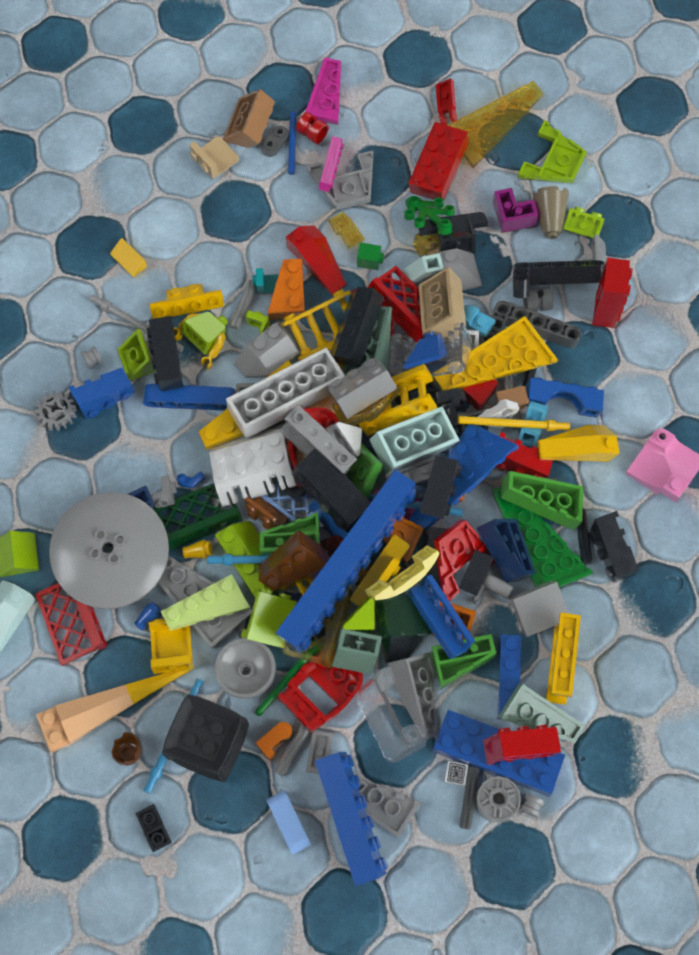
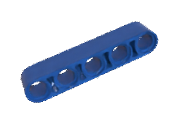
[143,384,236,411]

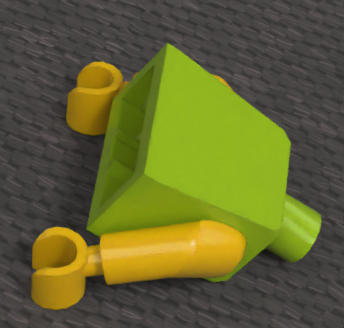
[174,312,228,370]

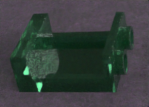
[375,595,432,640]

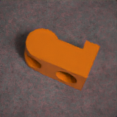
[256,722,293,761]

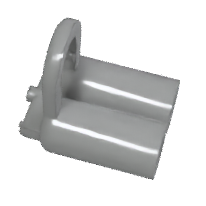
[473,574,514,605]

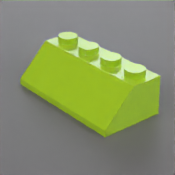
[215,521,282,599]

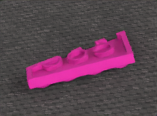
[305,57,341,125]

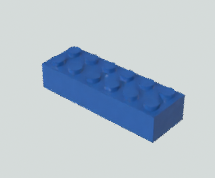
[433,710,565,797]
[315,752,388,886]

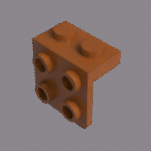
[245,496,289,530]

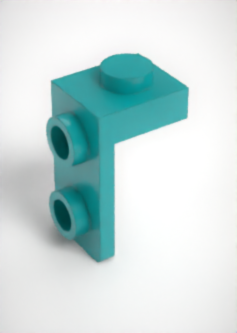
[252,268,279,294]

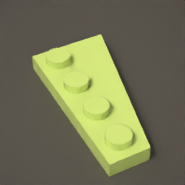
[161,574,251,631]

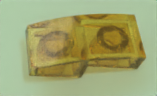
[328,212,365,249]

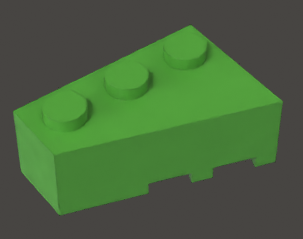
[260,512,320,555]
[431,634,496,690]

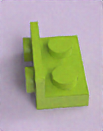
[563,206,605,239]

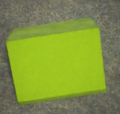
[117,329,156,381]
[0,531,39,577]
[343,596,375,630]

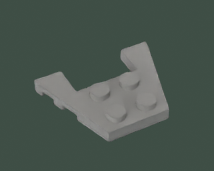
[307,150,374,210]

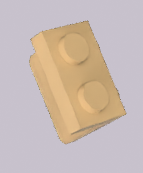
[189,136,239,179]

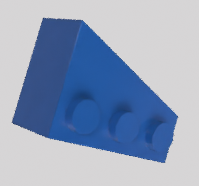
[68,368,135,419]

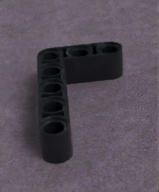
[513,260,605,298]

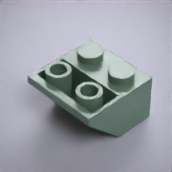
[332,627,382,674]

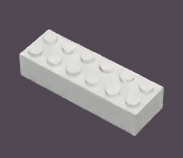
[226,348,345,439]

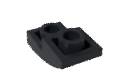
[459,549,494,596]
[135,803,172,852]

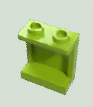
[241,588,297,648]

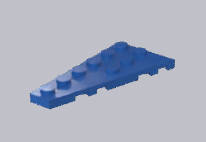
[409,424,519,530]

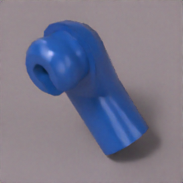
[176,471,206,488]

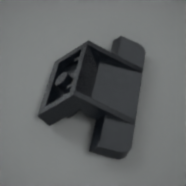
[418,212,488,254]

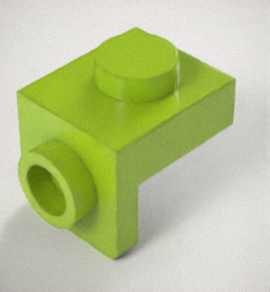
[246,310,271,335]

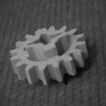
[35,390,77,431]

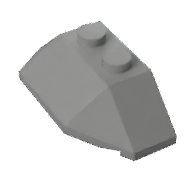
[234,321,302,378]

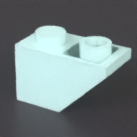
[404,253,444,285]

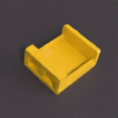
[148,619,194,674]

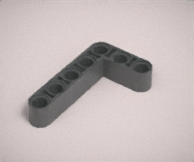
[481,301,581,348]

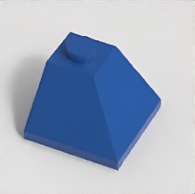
[403,331,447,369]

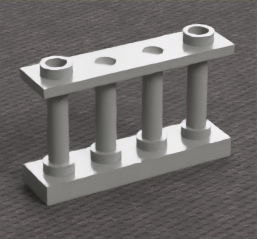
[280,405,357,475]

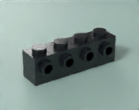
[146,316,184,391]

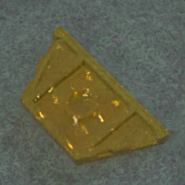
[332,385,400,426]

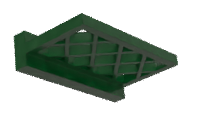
[154,483,243,550]

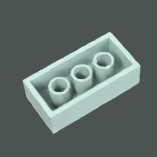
[370,407,460,474]

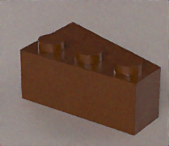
[259,530,329,591]

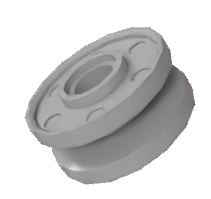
[475,776,521,823]

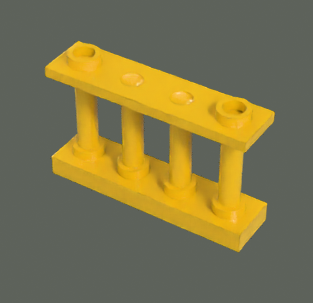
[281,289,351,361]
[358,364,437,436]
[546,612,581,705]

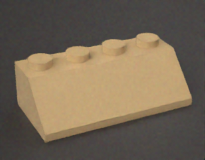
[419,267,466,338]

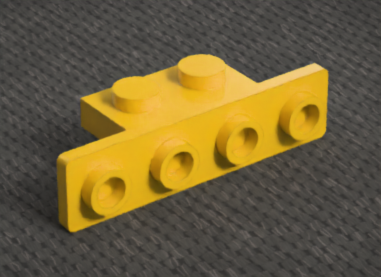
[149,284,225,319]
[350,535,410,606]

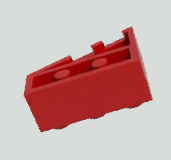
[494,432,553,478]
[483,724,561,765]

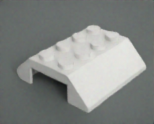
[209,424,297,507]

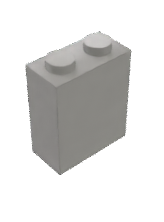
[508,580,569,637]

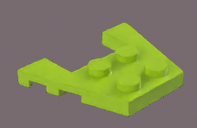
[517,120,587,183]

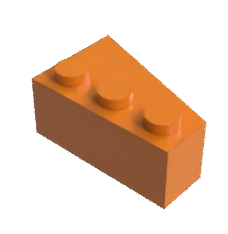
[268,259,305,320]

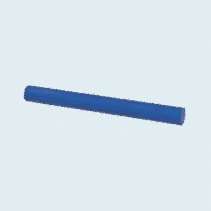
[288,111,297,175]

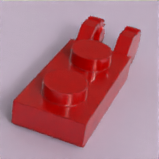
[435,78,457,125]

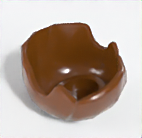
[111,732,143,766]

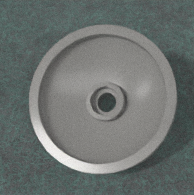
[215,638,276,699]

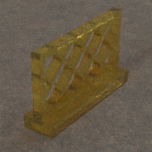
[283,581,353,668]

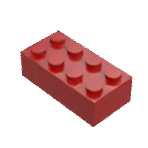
[408,122,469,200]
[592,257,633,328]

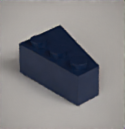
[476,519,536,583]

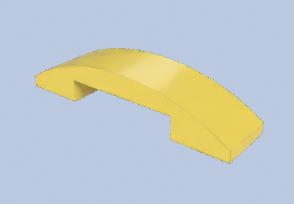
[365,545,439,600]

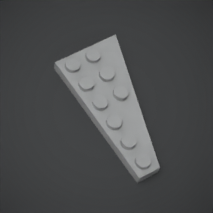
[158,556,253,649]

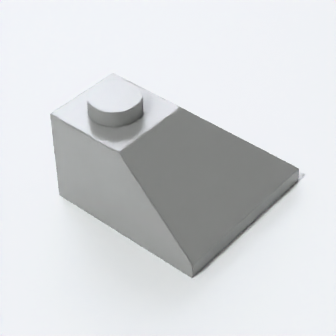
[439,248,482,291]

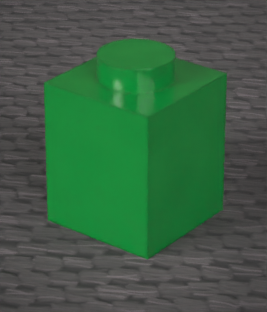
[357,242,384,270]

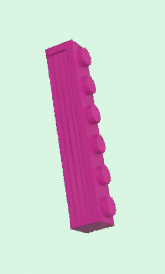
[318,136,344,192]

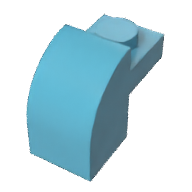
[464,305,495,337]
[518,401,549,448]

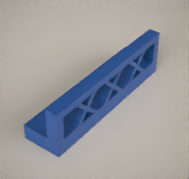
[407,575,475,659]

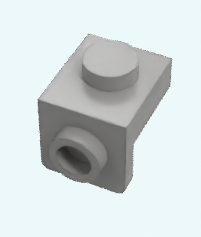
[151,475,177,508]

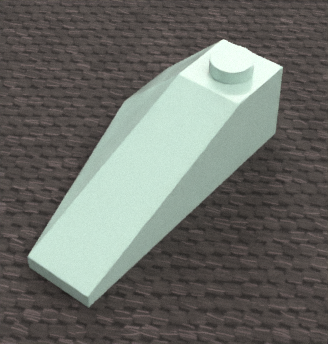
[0,580,36,653]

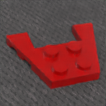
[434,519,495,601]

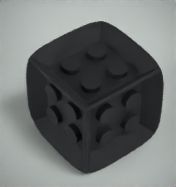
[162,694,249,783]

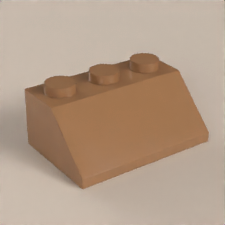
[223,89,275,148]

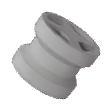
[82,346,103,369]
[519,793,545,818]

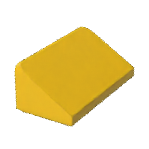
[110,238,147,278]

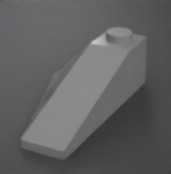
[388,652,439,740]

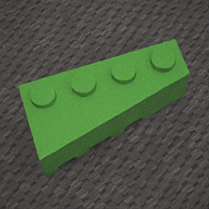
[501,471,584,530]

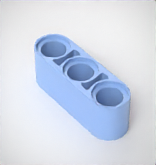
[266,790,311,855]

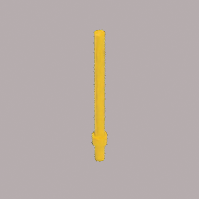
[458,416,570,431]

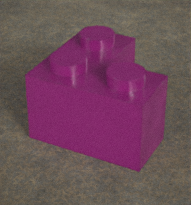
[493,188,539,233]

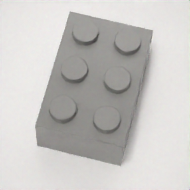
[327,358,397,419]

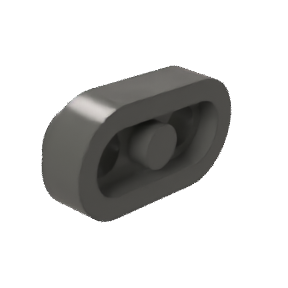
[261,126,289,157]

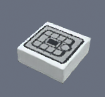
[445,761,468,786]

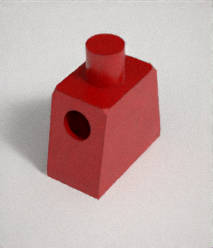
[461,379,498,410]

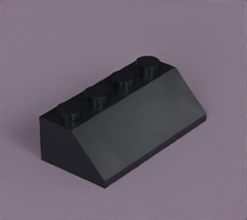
[330,286,384,367]
[291,448,371,532]

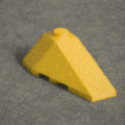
[537,425,620,462]

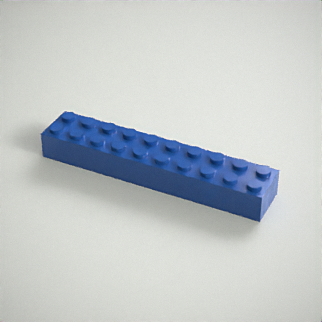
[276,469,417,653]

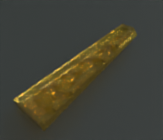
[448,81,543,168]

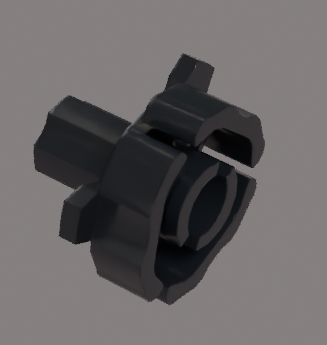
[430,388,467,428]

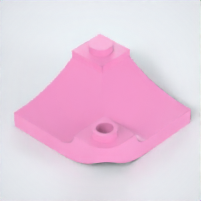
[626,429,699,503]

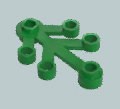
[404,196,455,235]

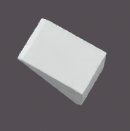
[326,422,362,457]

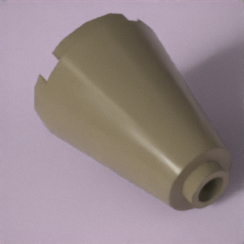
[533,186,569,239]

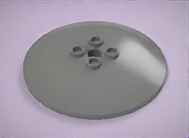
[49,492,169,609]

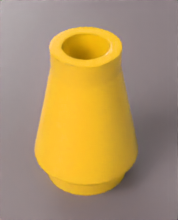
[183,539,213,559]

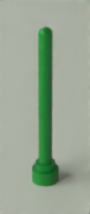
[255,637,326,716]

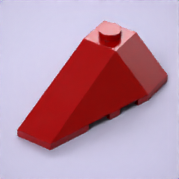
[286,225,346,296]

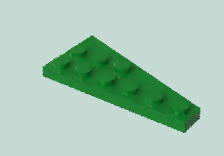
[492,486,593,588]

